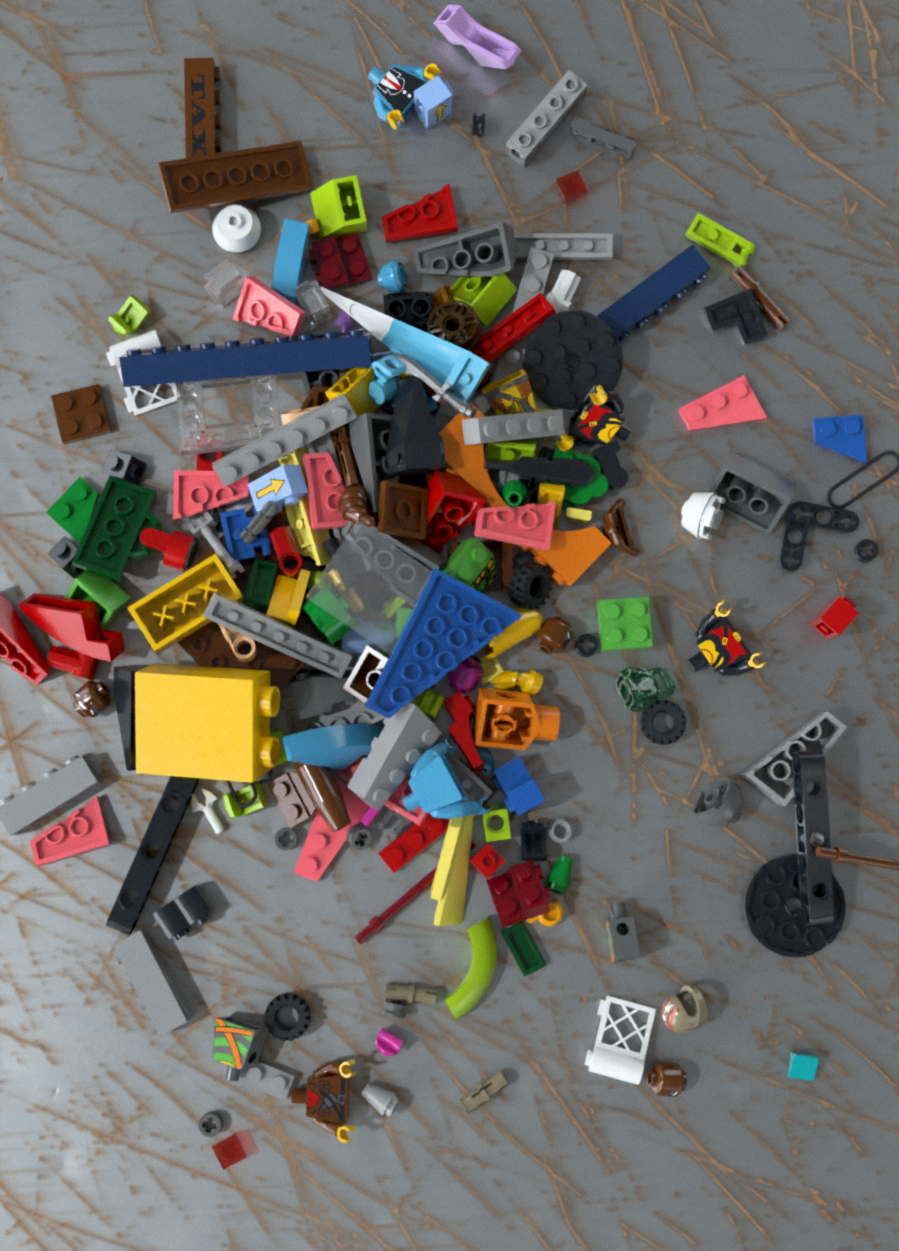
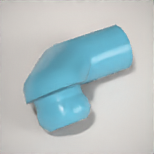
[474,744,495,775]

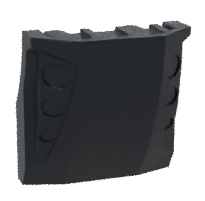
[383,292,433,333]

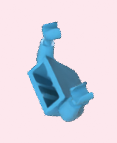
[402,736,491,819]

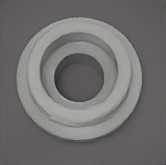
[548,818,573,843]

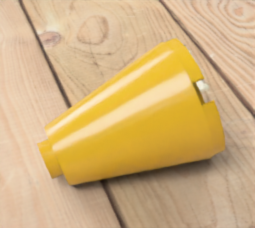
[479,608,543,660]

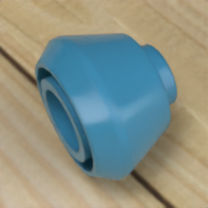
[378,259,408,293]

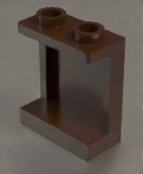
[447,541,513,592]

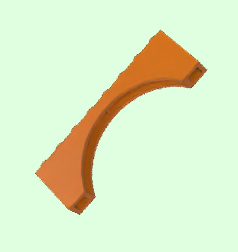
[438,401,611,587]

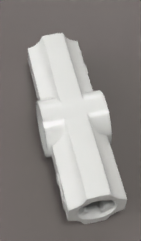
[532,269,581,333]

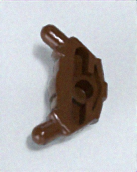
[338,485,376,527]
[602,498,639,557]

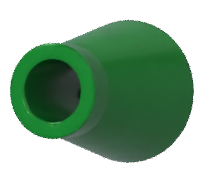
[502,480,527,506]
[545,855,574,895]

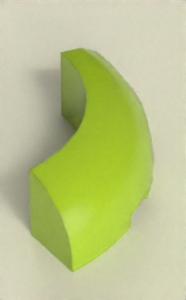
[445,916,497,1020]

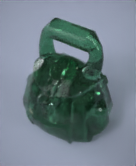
[615,667,676,712]

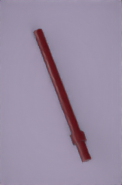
[354,840,476,945]

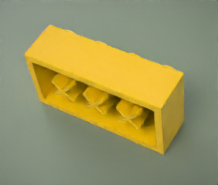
[127,554,243,655]

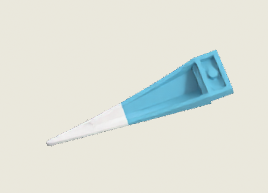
[318,287,491,403]

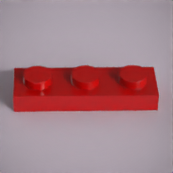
[378,814,449,873]

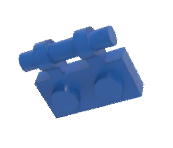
[220,507,273,562]

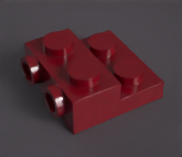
[308,232,373,292]
[486,860,553,928]

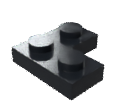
[704,288,768,344]

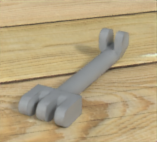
[188,511,245,579]

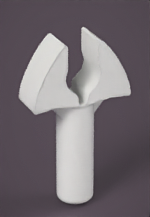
[191,789,225,834]

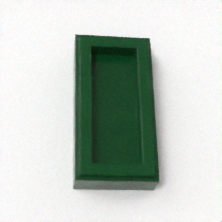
[243,558,279,610]
[500,921,546,977]

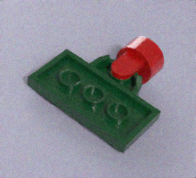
[72,476,198,582]

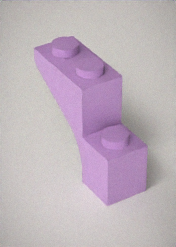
[434,5,521,69]

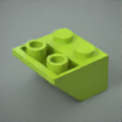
[310,175,368,240]

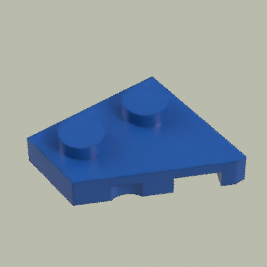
[812,415,867,463]

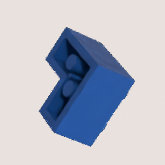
[491,756,545,816]

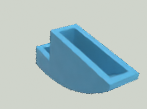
[271,218,310,306]
[282,724,384,770]

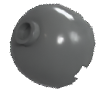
[693,776,744,827]

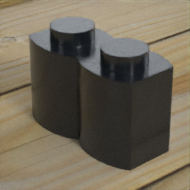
[152,884,214,940]

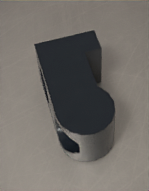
[592,440,628,491]

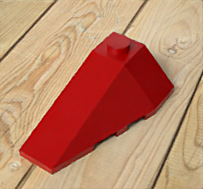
[0,593,50,685]

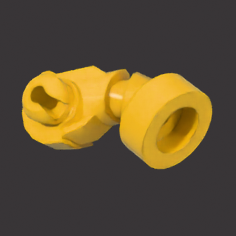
[490,670,543,697]

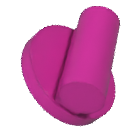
[375,1028,404,1056]

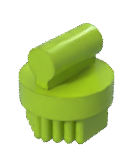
[411,688,444,719]

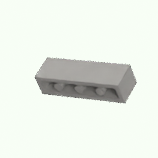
[462,410,565,445]
[0,755,102,836]
[113,928,191,1036]

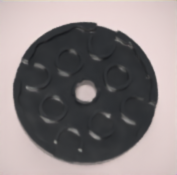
[524,310,624,410]
[743,855,846,957]

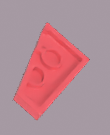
[232,276,306,336]
[678,375,767,432]
[303,452,348,530]
[173,470,250,521]
[474,501,556,551]
[30,796,111,867]

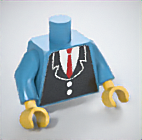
[368,63,442,130]

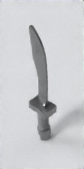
[382,353,477,419]

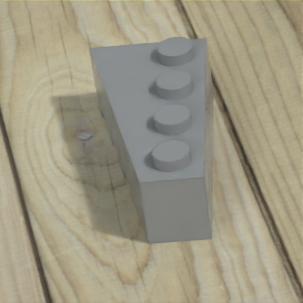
[347,702,442,812]
[741,711,847,807]

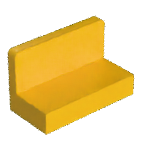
[266,569,310,626]

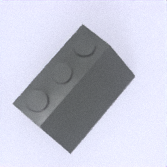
[708,451,797,535]

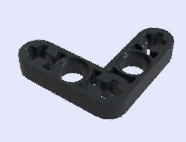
[778,501,859,573]

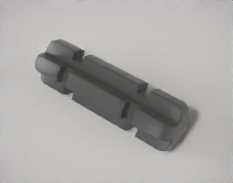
[240,500,279,544]

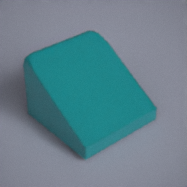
[788,1051,819,1081]

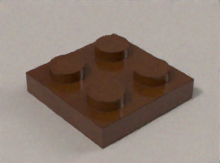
[51,384,112,444]
[377,480,429,540]

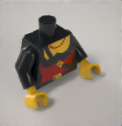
[556,385,632,451]
[687,599,767,676]

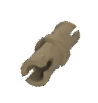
[385,983,437,1005]
[459,1071,509,1115]

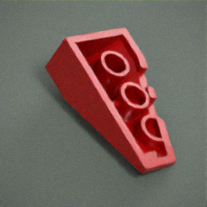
[414,471,487,553]

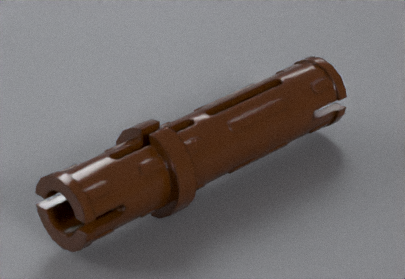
[730,266,791,330]
[332,423,362,488]

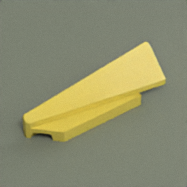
[278,448,332,566]
[431,815,474,926]

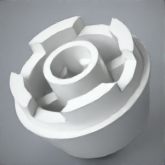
[212,205,261,252]
[681,492,726,540]

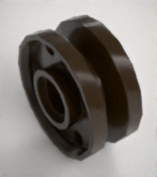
[427,300,483,352]

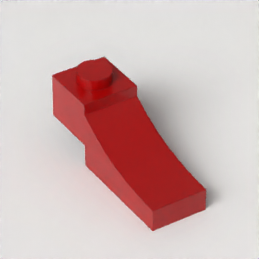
[443,691,484,774]

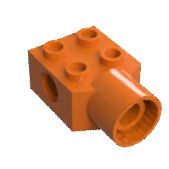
[472,688,560,751]

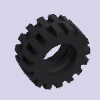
[508,562,553,609]
[640,700,687,745]
[264,993,311,1041]

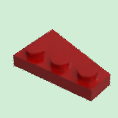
[382,184,458,243]

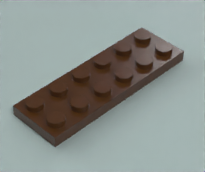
[158,141,313,214]

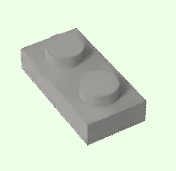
[238,1060,296,1100]

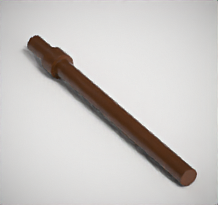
[815,846,899,871]

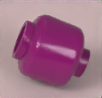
[447,655,484,693]

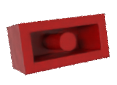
[810,596,859,640]

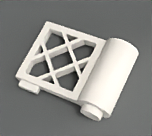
[106,330,182,416]
[585,996,656,1085]

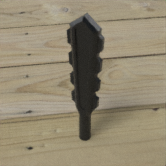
[484,456,596,488]

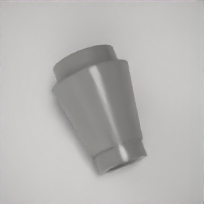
[361,1082,401,1117]

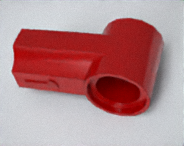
[269,526,304,579]
[47,645,100,681]

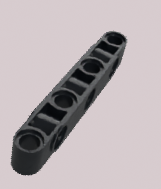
[792,749,834,926]
[106,776,200,936]

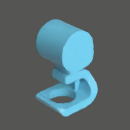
[368,355,406,404]

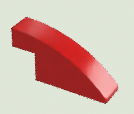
[19,593,125,662]

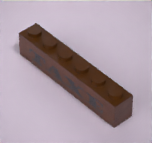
[184,58,222,208]

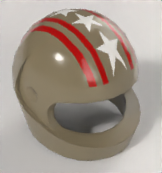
[661,984,708,1033]

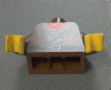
[291,1059,357,1142]

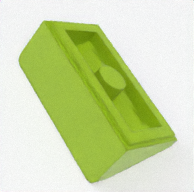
[484,439,536,462]

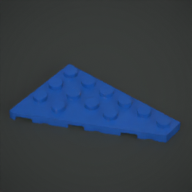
[364,568,521,718]

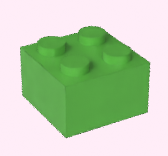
[596,597,653,652]

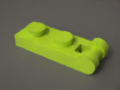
[685,213,756,269]

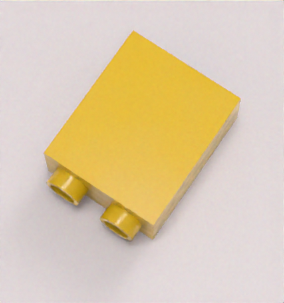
[135,663,280,782]

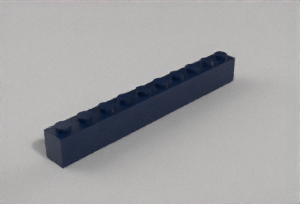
[119,329,373,387]

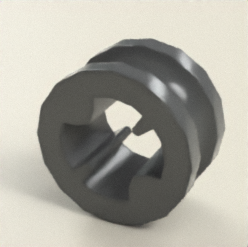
[346,825,372,850]
[275,827,298,850]
[383,1000,407,1018]
[198,1111,223,1137]

